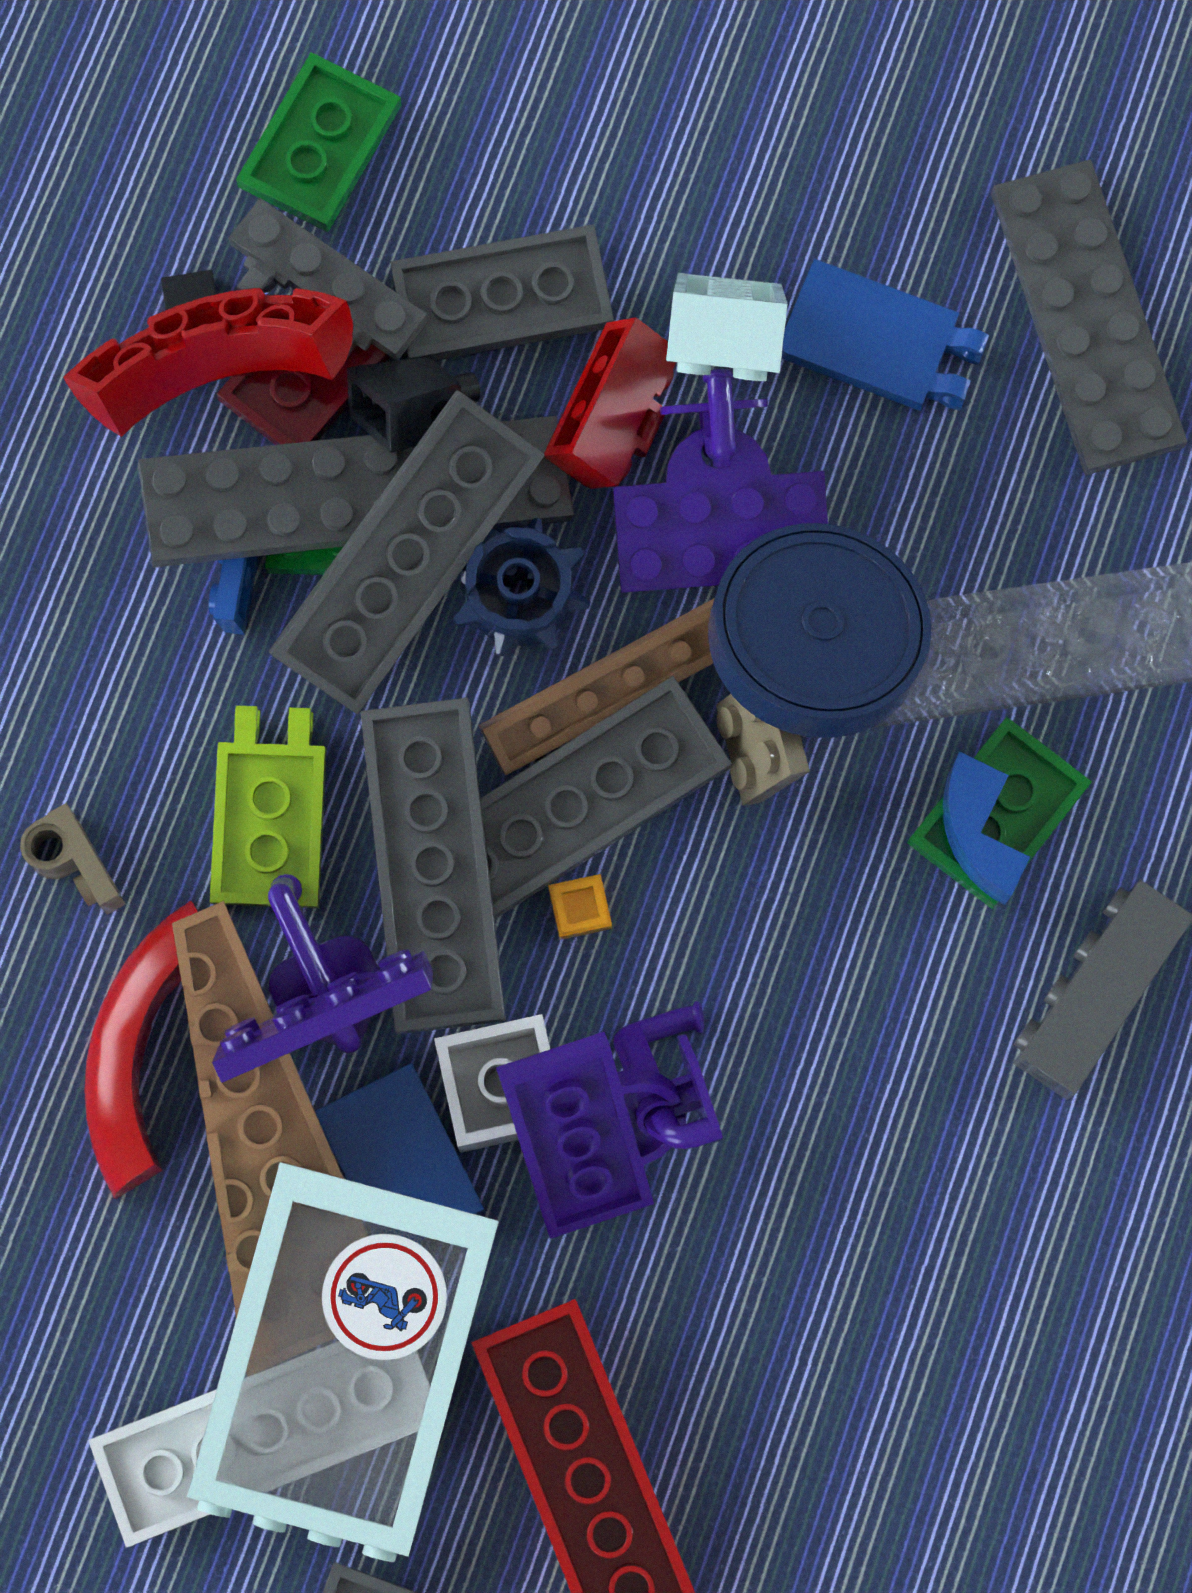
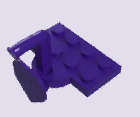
[613,369,828,593]
[212,874,433,1083]
[496,1001,723,1239]

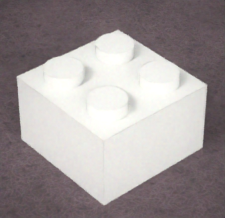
[434,1014,550,1153]

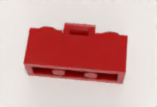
[544,317,676,489]

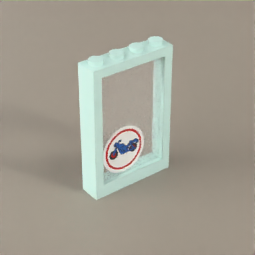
[187,1162,499,1562]

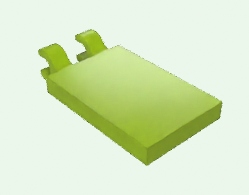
[210,705,327,908]

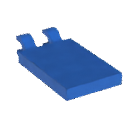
[781,259,989,411]
[315,1063,485,1257]

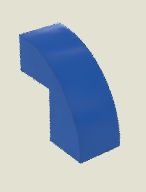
[943,752,1030,905]

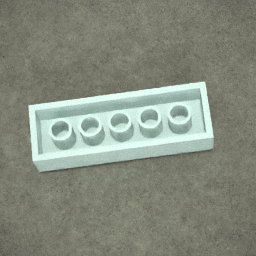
[666,273,788,381]

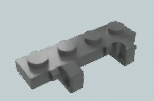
[228,198,428,361]

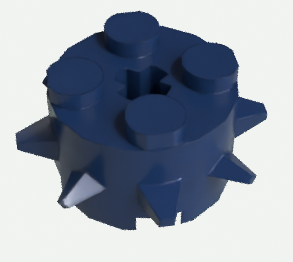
[453,518,591,656]

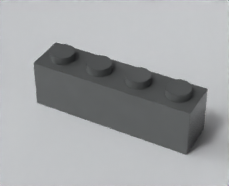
[1013,879,1192,1100]

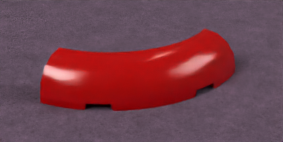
[63,288,354,437]
[84,900,198,1199]

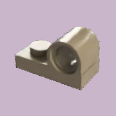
[20,803,126,915]

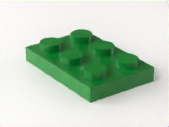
[236,52,402,232]
[907,716,1092,909]

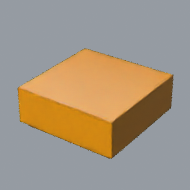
[548,874,612,940]

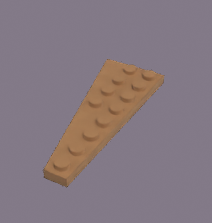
[172,901,369,1377]

